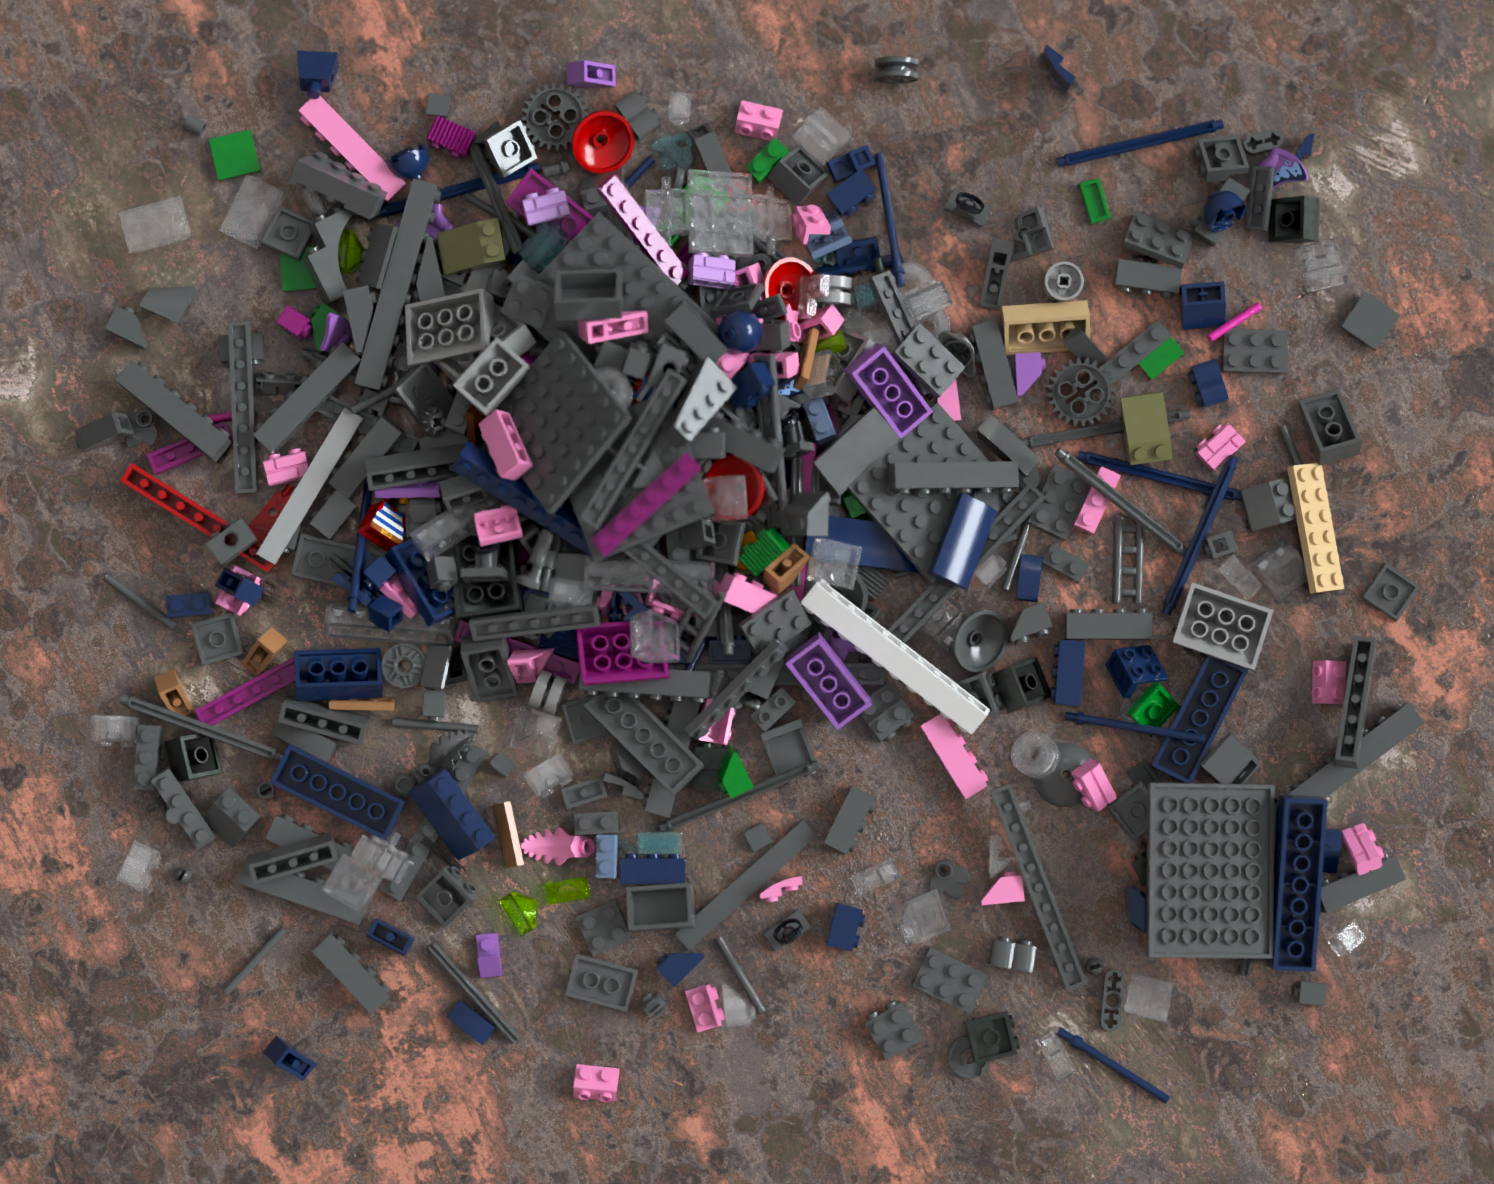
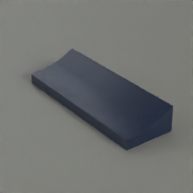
[803,516,921,574]

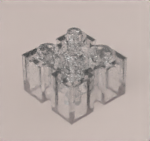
[350,832,414,885]

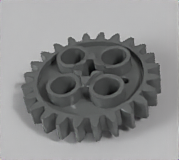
[521,82,589,152]
[1046,357,1116,427]

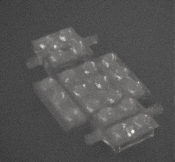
[644,169,792,257]

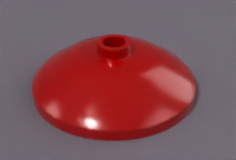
[571,110,635,174]
[763,257,819,321]
[703,455,764,520]

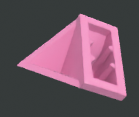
[508,648,555,684]

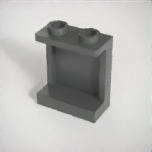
[760,719,816,785]

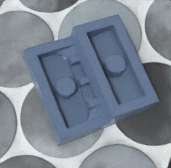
[805,209,852,259]

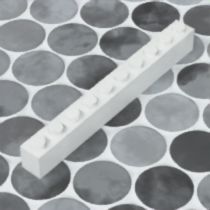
[801,578,990,735]

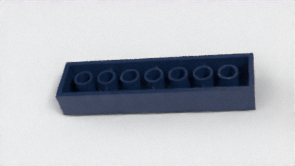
[1267,795,1328,972]

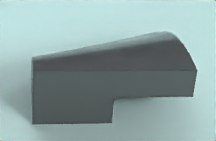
[1011,207,1055,261]
[140,286,197,324]

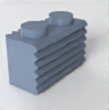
[803,398,837,450]
[595,835,618,878]

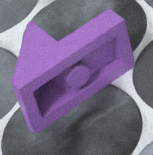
[476,933,502,978]

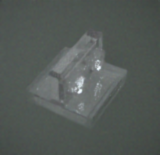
[792,106,852,166]

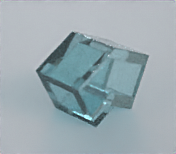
[813,251,836,266]

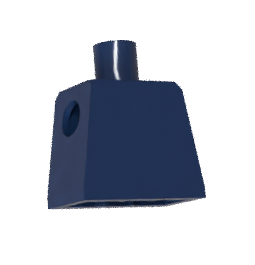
[297,50,339,99]

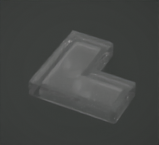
[798,274,830,320]

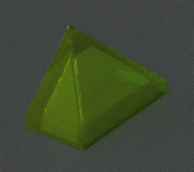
[338,230,364,274]
[812,329,847,366]
[544,876,590,905]
[499,891,539,937]

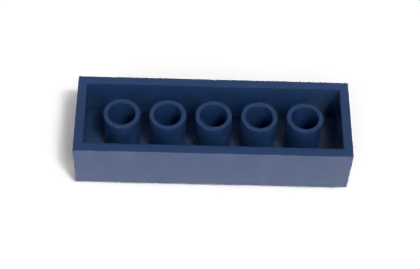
[1150,655,1248,783]
[270,744,407,840]

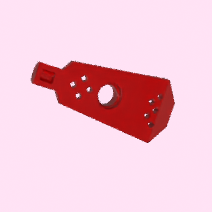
[249,483,294,542]

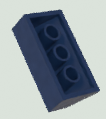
[294,648,383,701]
[408,766,496,860]

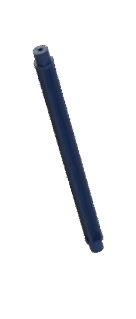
[1056,119,1224,167]
[376,162,541,218]
[1077,451,1242,501]
[1162,455,1239,616]

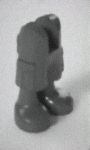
[515,529,562,592]

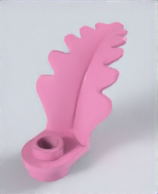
[520,827,596,866]

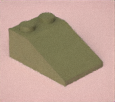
[437,218,507,276]
[1120,391,1173,465]

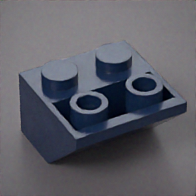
[1179,281,1226,330]
[1124,886,1147,934]

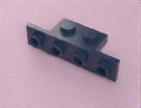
[817,236,903,275]

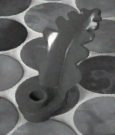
[413,730,476,784]

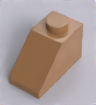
[763,543,810,595]
[241,627,288,677]
[154,668,195,716]

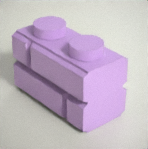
[521,187,570,226]
[687,252,736,290]

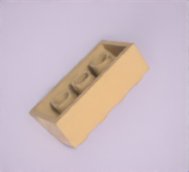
[1002,300,1090,355]

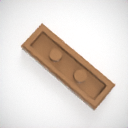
[793,327,820,391]
[329,697,396,711]
[493,801,524,868]

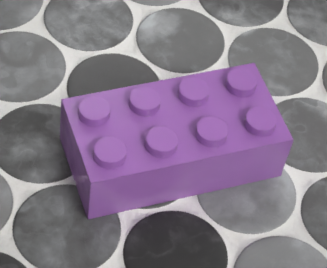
[843,343,933,438]
[785,632,872,730]

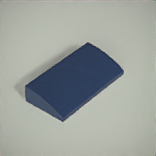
[928,493,997,590]
[385,534,455,627]

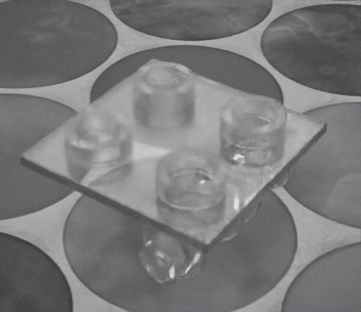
[1123,973,1174,1023]

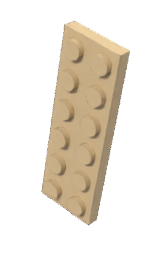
[1287,463,1344,594]

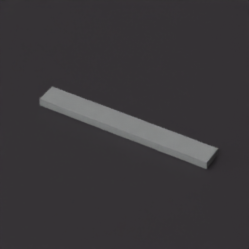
[256,408,363,565]

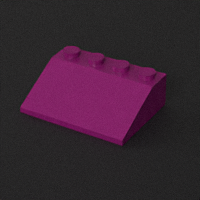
[576,618,669,685]

